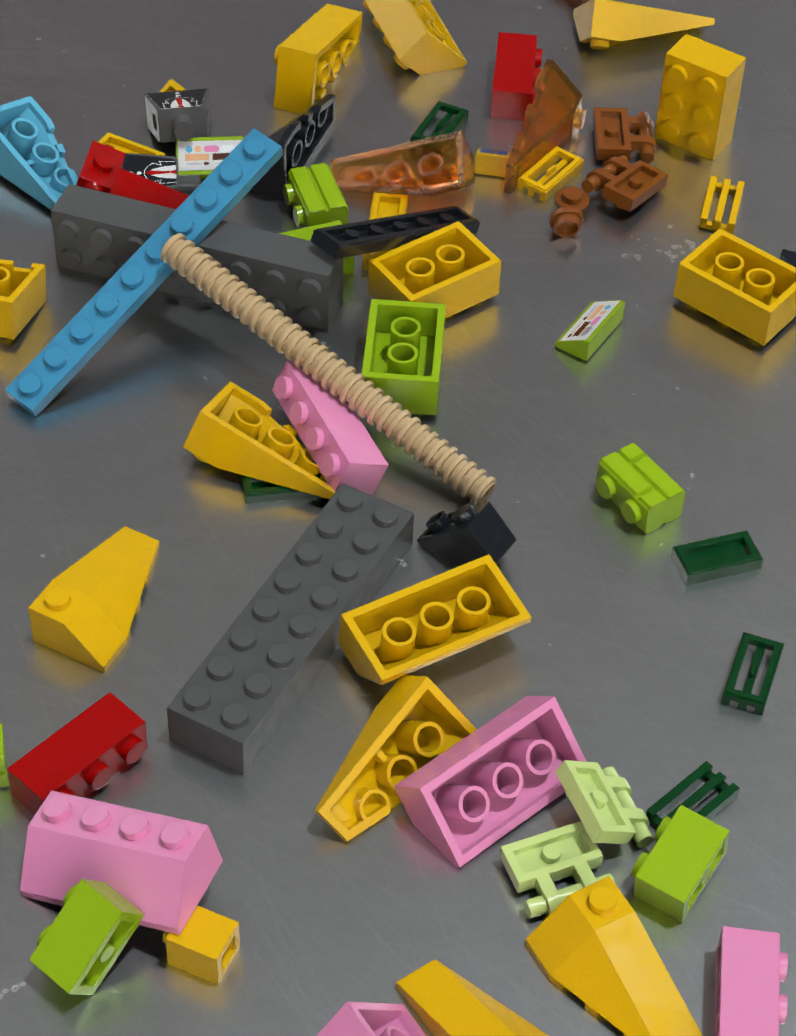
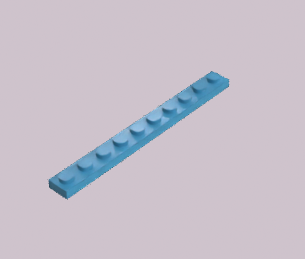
[5,128,284,417]

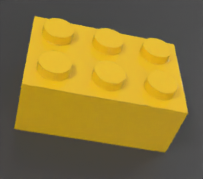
[654,34,746,161]
[368,221,502,318]
[673,228,796,346]

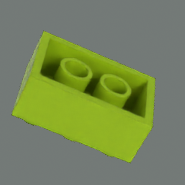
[362,299,446,415]

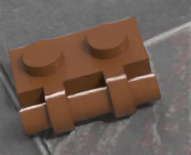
[593,107,657,164]
[582,155,669,212]

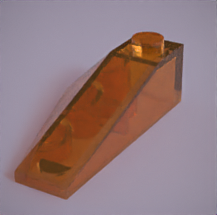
[504,59,586,194]
[331,130,475,196]

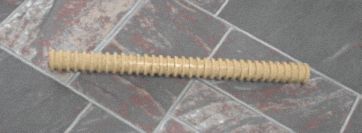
[160,233,496,506]

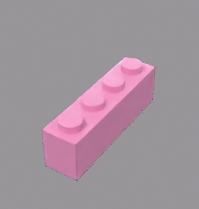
[272,361,389,495]
[714,926,788,1036]

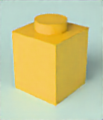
[163,905,240,985]

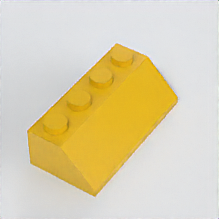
[362,0,468,75]
[338,554,532,685]

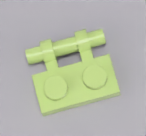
[555,760,654,848]
[500,821,615,918]

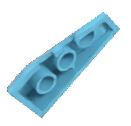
[0,96,78,210]

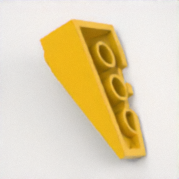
[573,0,715,50]
[183,381,335,499]
[28,526,160,673]
[314,675,477,841]
[525,876,703,1036]
[396,959,549,1036]

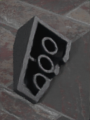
[249,93,336,201]

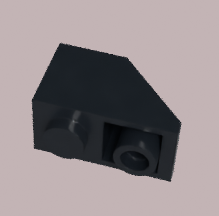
[417,502,517,566]

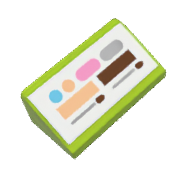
[176,136,244,179]
[555,300,625,361]

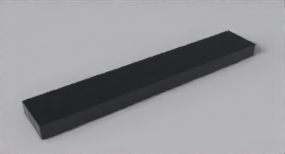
[311,206,480,259]

